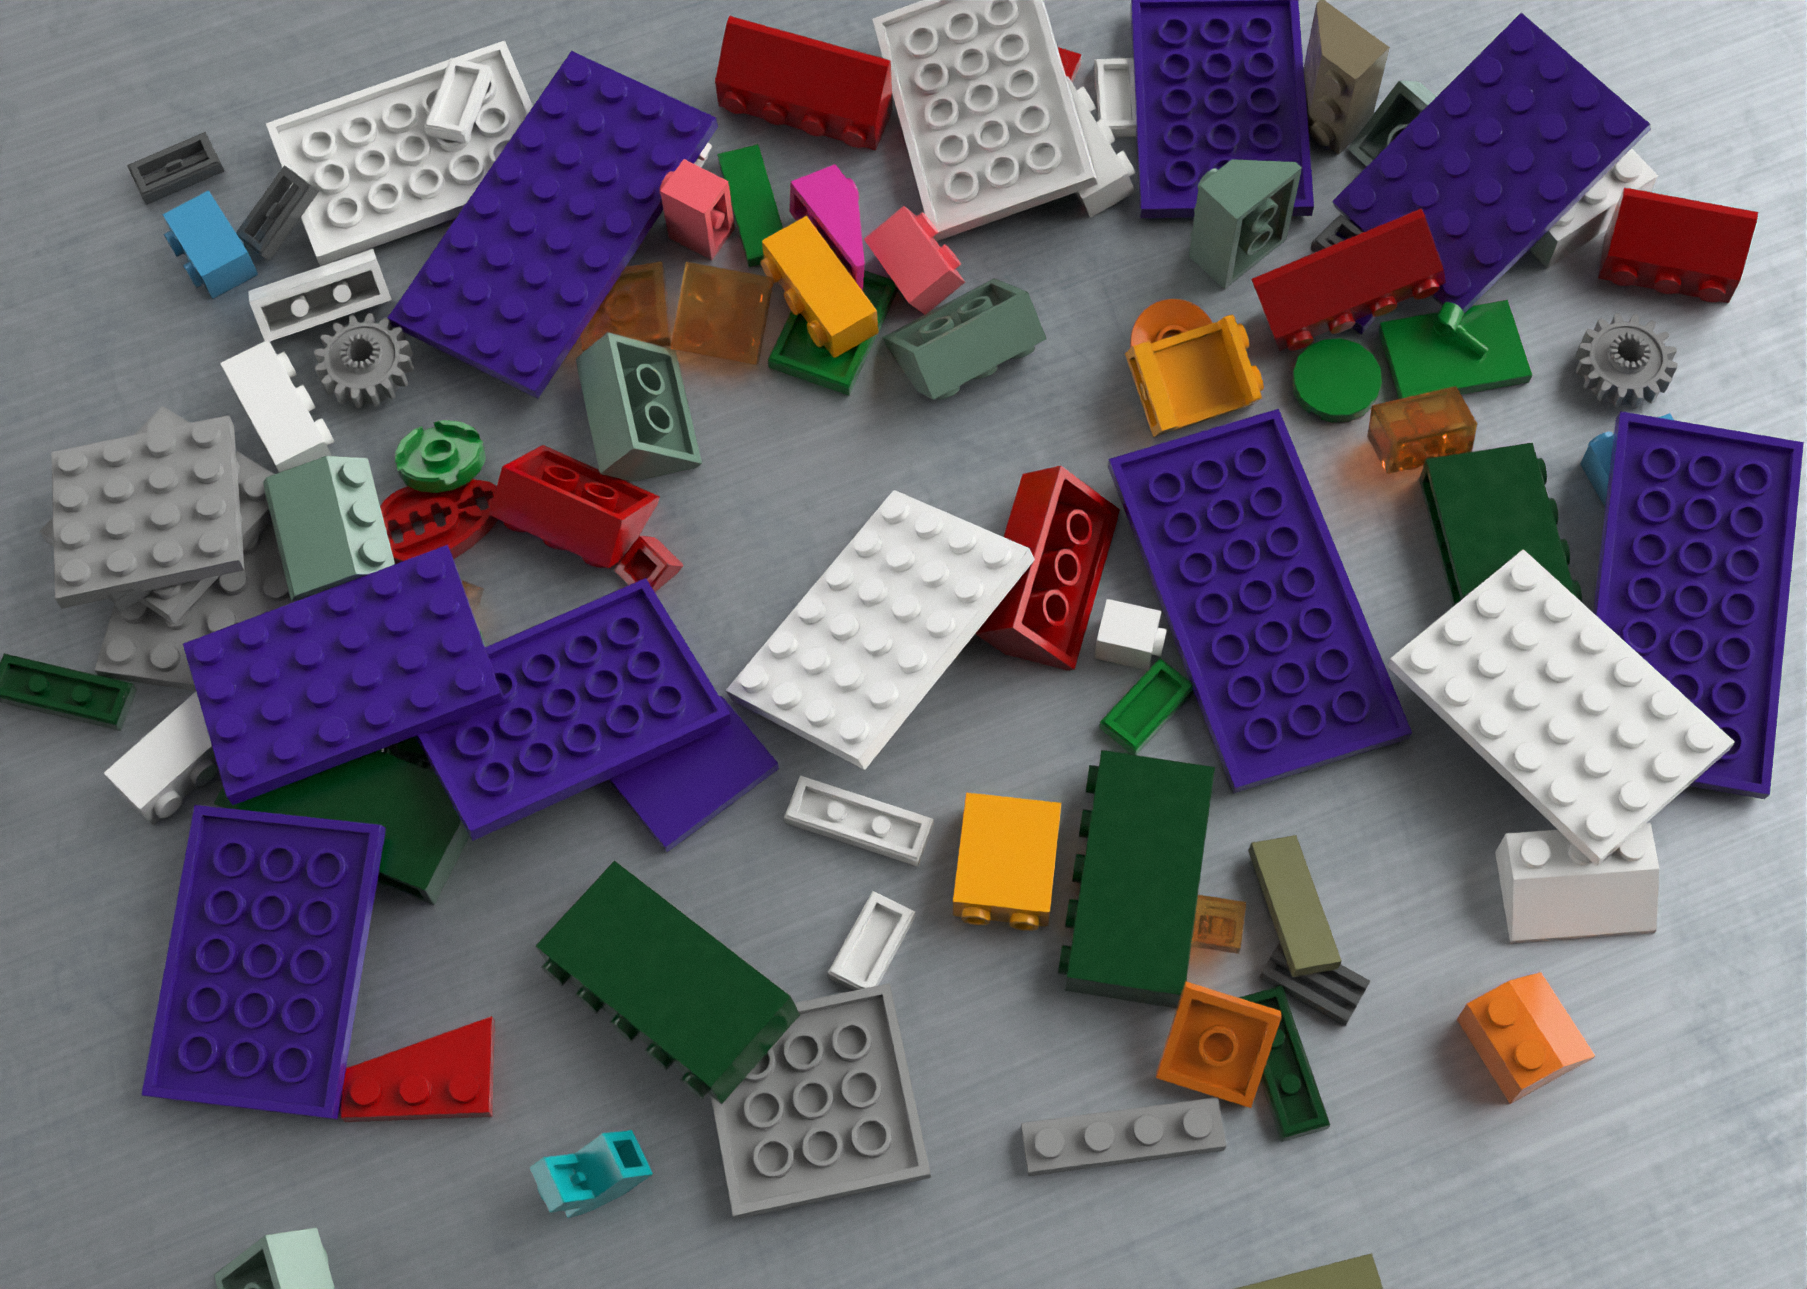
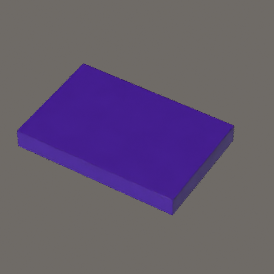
[610,695,779,852]

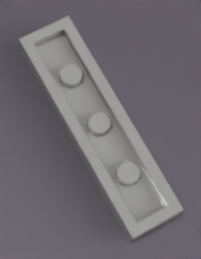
[1021,1097,1226,1176]

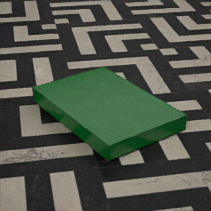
[767,270,899,396]
[1378,300,1532,406]

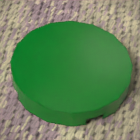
[1292,338,1382,423]
[395,420,486,493]

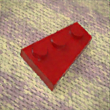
[341,1016,495,1122]

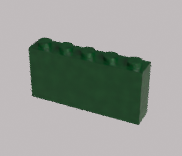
[1419,442,1582,607]
[213,747,470,905]
[1058,750,1215,1008]
[535,860,800,1105]

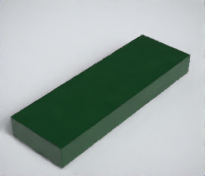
[0,653,137,731]
[1238,985,1330,1142]

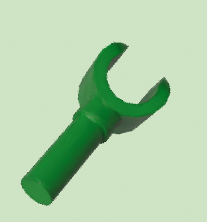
[1433,302,1489,357]

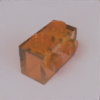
[1367,386,1478,474]

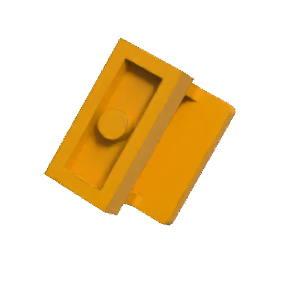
[1125,314,1264,437]
[953,792,1061,931]

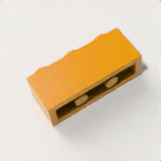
[760,216,879,358]

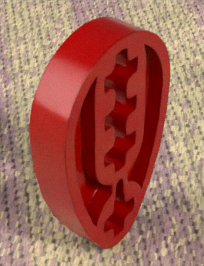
[380,479,499,564]

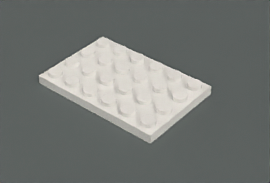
[872,0,1098,241]
[265,40,533,266]
[726,490,1035,770]
[1388,549,1735,866]

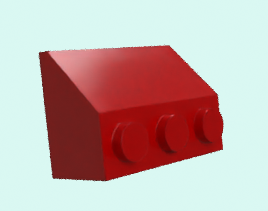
[1598,187,1758,303]
[489,445,660,568]

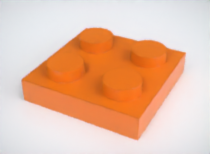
[1156,981,1282,1108]

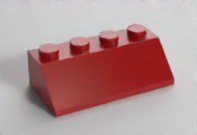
[715,16,893,151]
[1251,208,1446,351]
[975,465,1120,671]

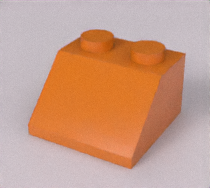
[1457,972,1595,1104]

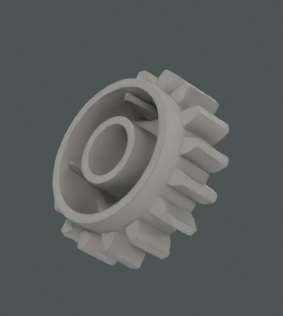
[314,313,414,408]
[1575,313,1678,409]

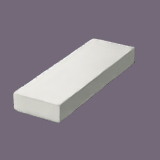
[784,776,934,867]

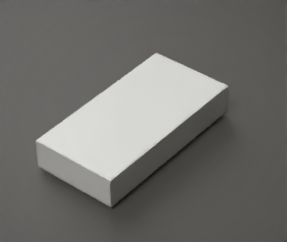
[424,58,493,144]
[1094,58,1136,137]
[827,891,916,991]

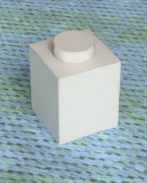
[1094,599,1167,670]

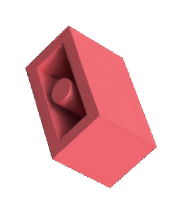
[660,159,735,260]
[864,206,965,315]

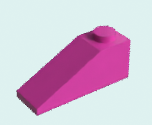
[789,164,865,291]

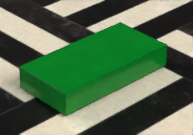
[1099,658,1194,755]

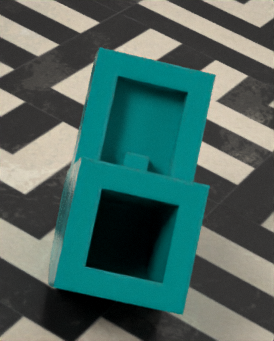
[529,1130,653,1218]

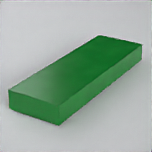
[717,144,783,267]

